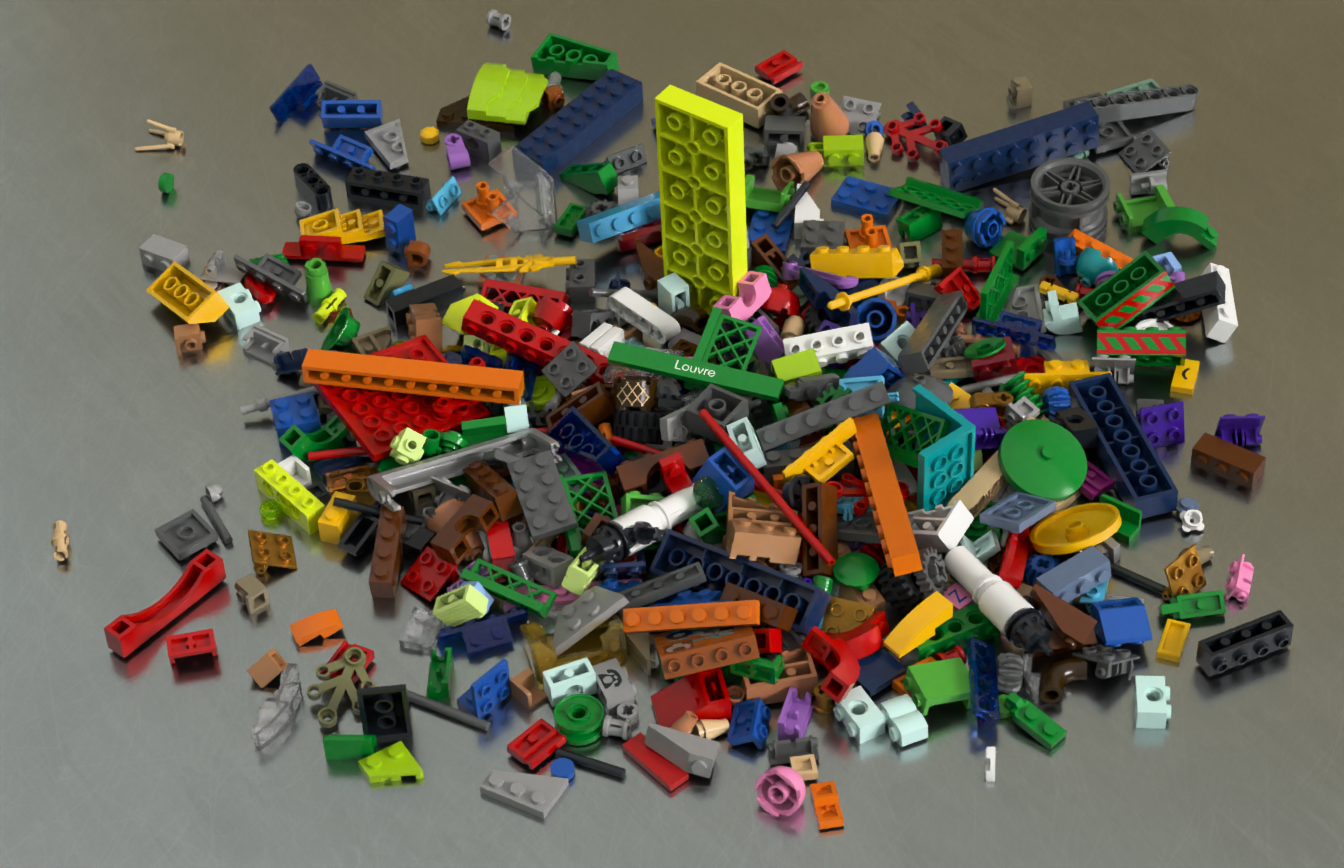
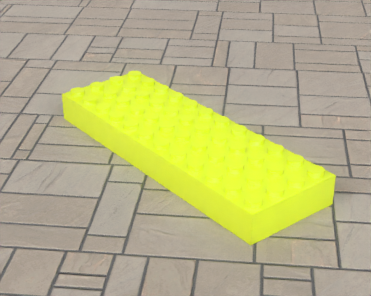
[654,85,748,315]

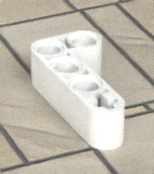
[606,287,681,344]

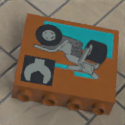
[653,626,760,680]

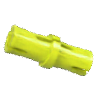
[313,288,346,324]

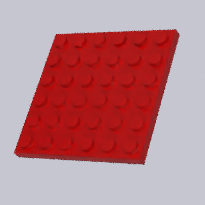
[312,335,491,462]

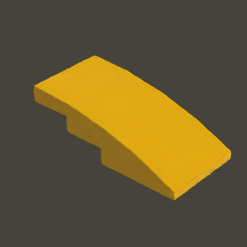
[299,208,386,244]

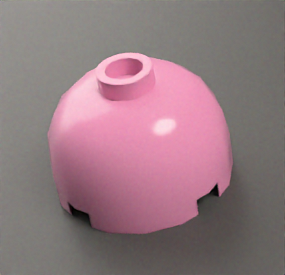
[755,766,806,817]

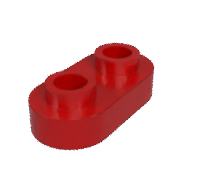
[244,274,276,304]

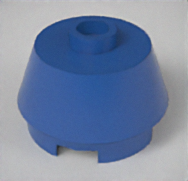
[965,207,1006,248]

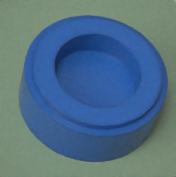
[550,758,575,781]

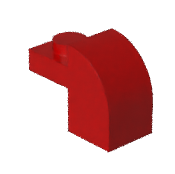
[753,628,782,654]

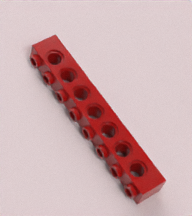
[461,299,631,387]

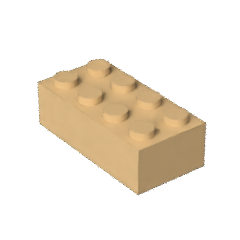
[696,62,782,129]

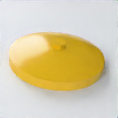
[1030,503,1122,555]

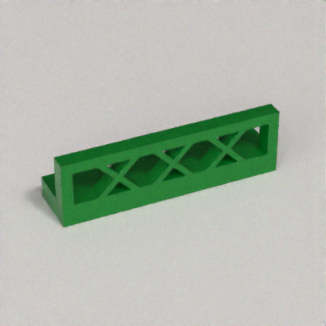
[460,558,558,619]

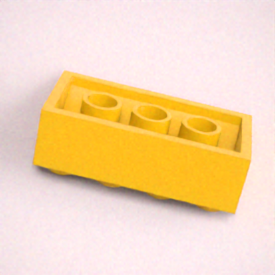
[810,245,904,278]
[145,261,230,324]

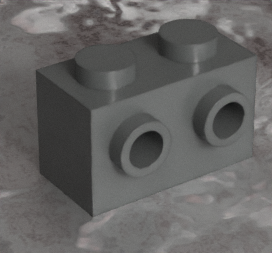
[565,259,596,303]

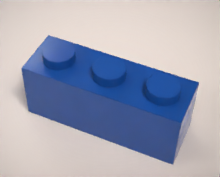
[321,100,383,128]

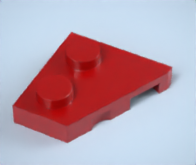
[934,266,980,313]

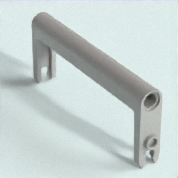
[367,428,562,512]

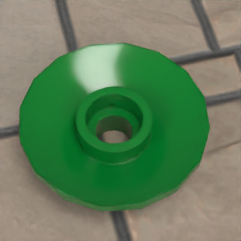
[964,337,1006,359]

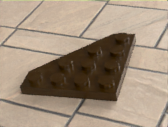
[436,95,516,133]

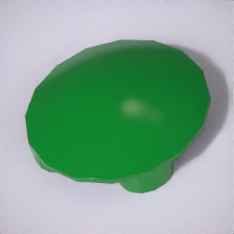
[833,552,880,591]

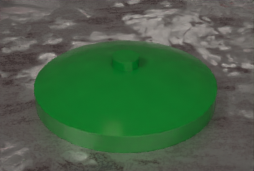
[998,419,1087,502]

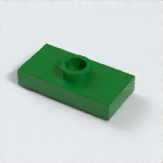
[553,203,586,237]

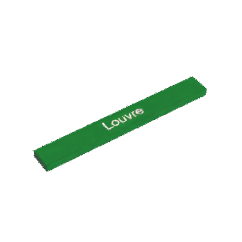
[607,341,784,402]

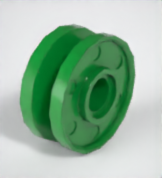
[553,694,604,746]

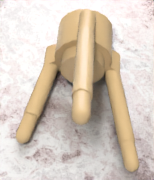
[134,119,184,151]
[993,188,1027,225]

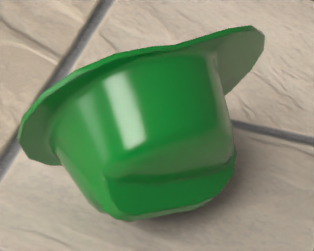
[321,307,360,350]

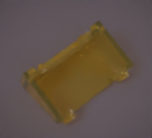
[520,613,628,685]

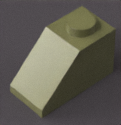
[363,260,410,307]

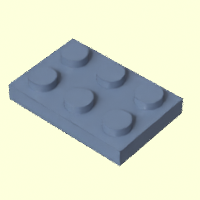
[980,491,1056,534]

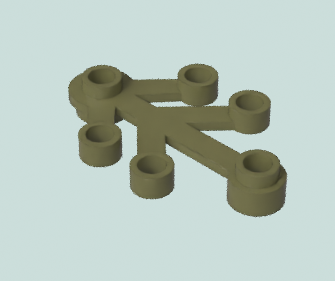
[307,647,375,728]

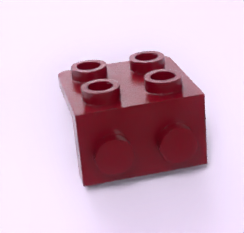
[968,336,1018,382]

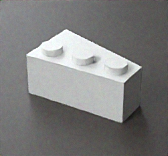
[907,500,974,553]

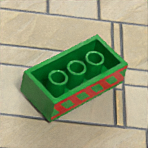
[1077,251,1176,330]
[1096,327,1186,367]

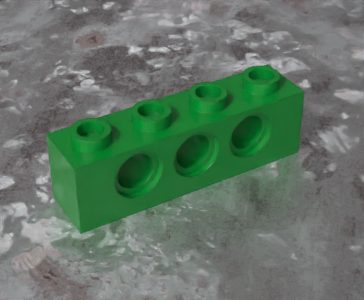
[909,603,1001,663]

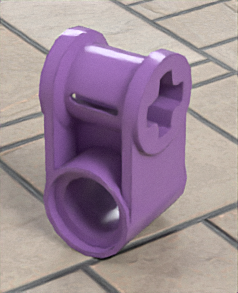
[444,133,470,170]

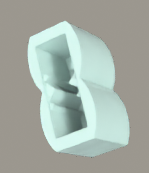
[880,694,928,747]

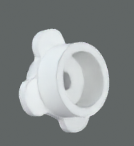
[1179,509,1204,532]

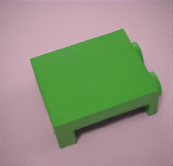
[745,174,797,212]
[1113,184,1175,234]
[903,657,979,716]

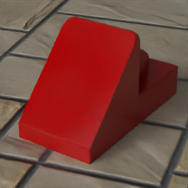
[658,452,693,493]

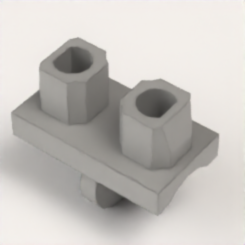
[1129,169,1167,195]

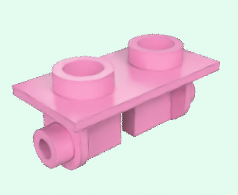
[1225,554,1254,602]

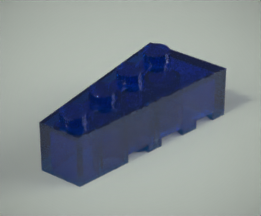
[545,406,627,476]

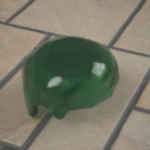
[692,476,724,511]

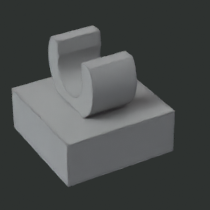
[1095,537,1121,563]

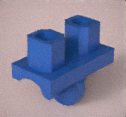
[1053,236,1077,277]

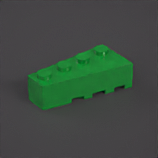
[531,32,619,81]

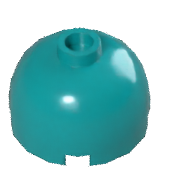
[1075,248,1119,288]

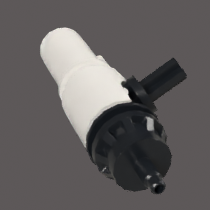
[579,483,709,565]
[944,546,1053,656]

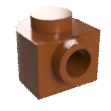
[541,84,565,111]
[404,240,431,268]

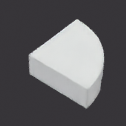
[985,747,995,782]

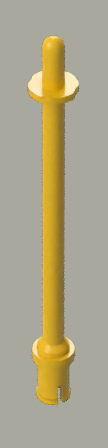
[827,263,942,311]

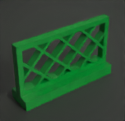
[888,177,984,219]
[972,240,1019,334]
[684,307,762,394]
[881,402,950,468]
[559,471,618,559]

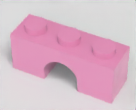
[713,271,772,323]

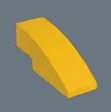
[883,591,953,658]

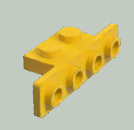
[1024,359,1112,394]
[782,417,857,483]

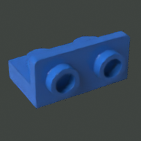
[727,697,771,749]

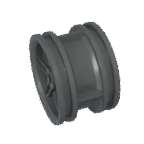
[1029,157,1110,245]

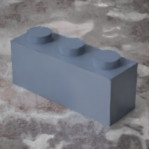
[1036,545,1112,603]

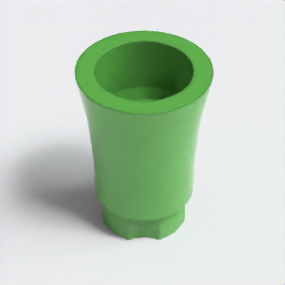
[305,258,334,306]

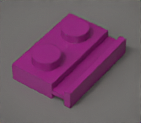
[1078,461,1115,501]

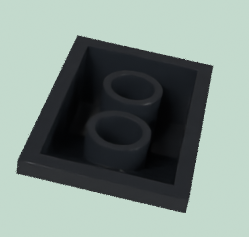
[357,684,413,739]

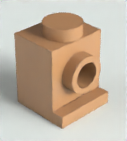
[174,323,206,356]

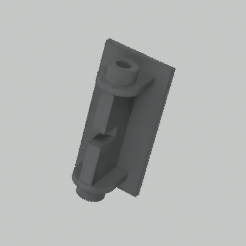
[604,143,647,174]
[767,735,820,766]

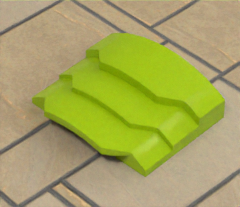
[467,62,548,125]

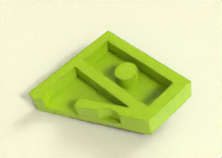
[358,741,424,783]

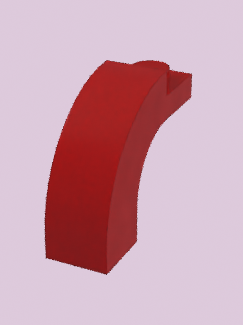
[485,519,515,583]
[811,610,891,666]
[801,626,860,704]

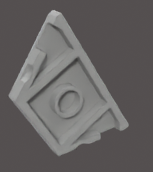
[551,585,629,657]

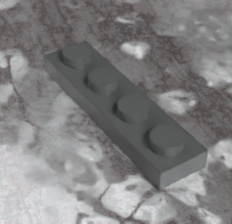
[618,562,707,615]

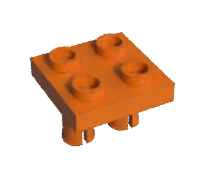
[462,181,517,231]
[845,214,893,249]

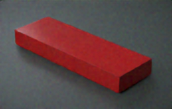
[622,732,689,792]

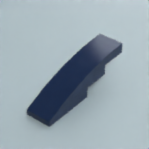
[798,267,859,327]

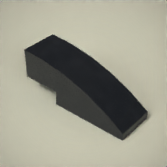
[337,501,384,556]

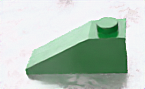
[559,162,618,195]

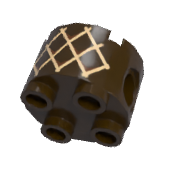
[613,376,658,412]

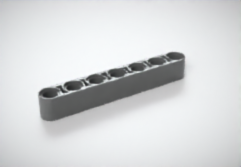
[1074,84,1199,124]

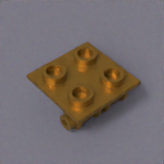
[248,530,297,574]
[1162,544,1206,601]
[821,596,875,633]

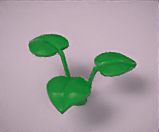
[378,429,468,488]

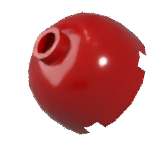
[759,283,800,319]

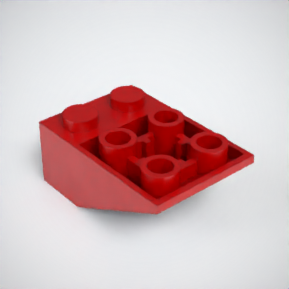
[650,667,732,728]

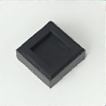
[306,482,331,503]

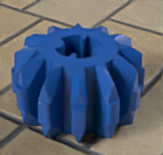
[1042,386,1072,422]
[1024,553,1060,586]

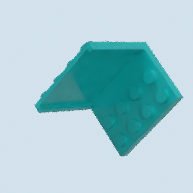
[912,384,976,512]

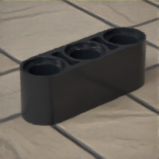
[293,163,333,211]

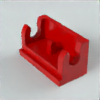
[166,628,218,664]

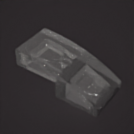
[1022,654,1040,707]

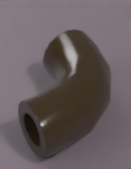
[770,92,810,116]
[670,306,710,333]
[1039,657,1087,703]

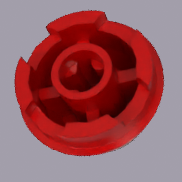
[533,295,573,336]

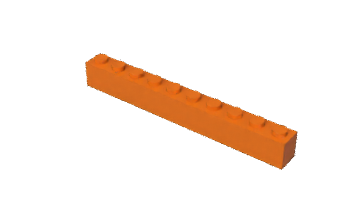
[302,349,525,405]
[851,412,923,577]

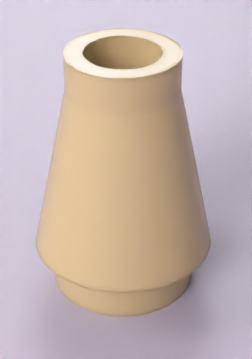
[864,132,884,162]
[692,718,730,739]

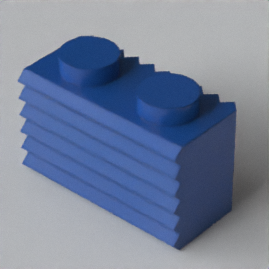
[382,204,416,254]

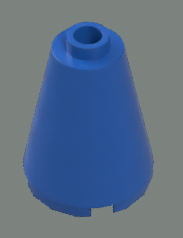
[856,297,897,341]

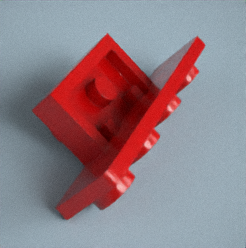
[282,235,366,262]

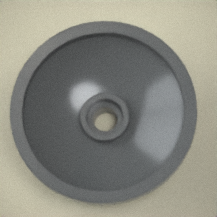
[887,374,953,411]

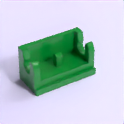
[896,205,943,242]
[426,647,454,701]
[730,654,785,685]

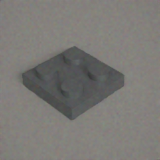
[155,509,218,561]

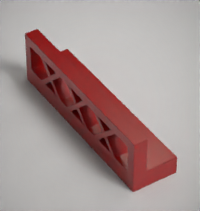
[481,279,569,309]
[998,532,1030,588]

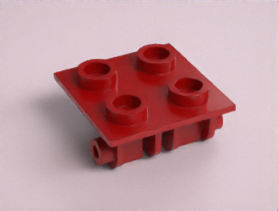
[400,546,459,602]

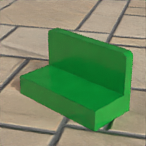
[461,416,507,446]
[1099,493,1142,544]
[323,735,377,760]

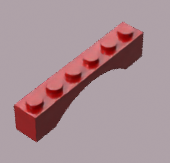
[104,549,226,658]

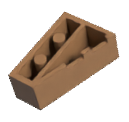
[406,303,443,355]
[726,491,798,540]
[725,518,802,565]

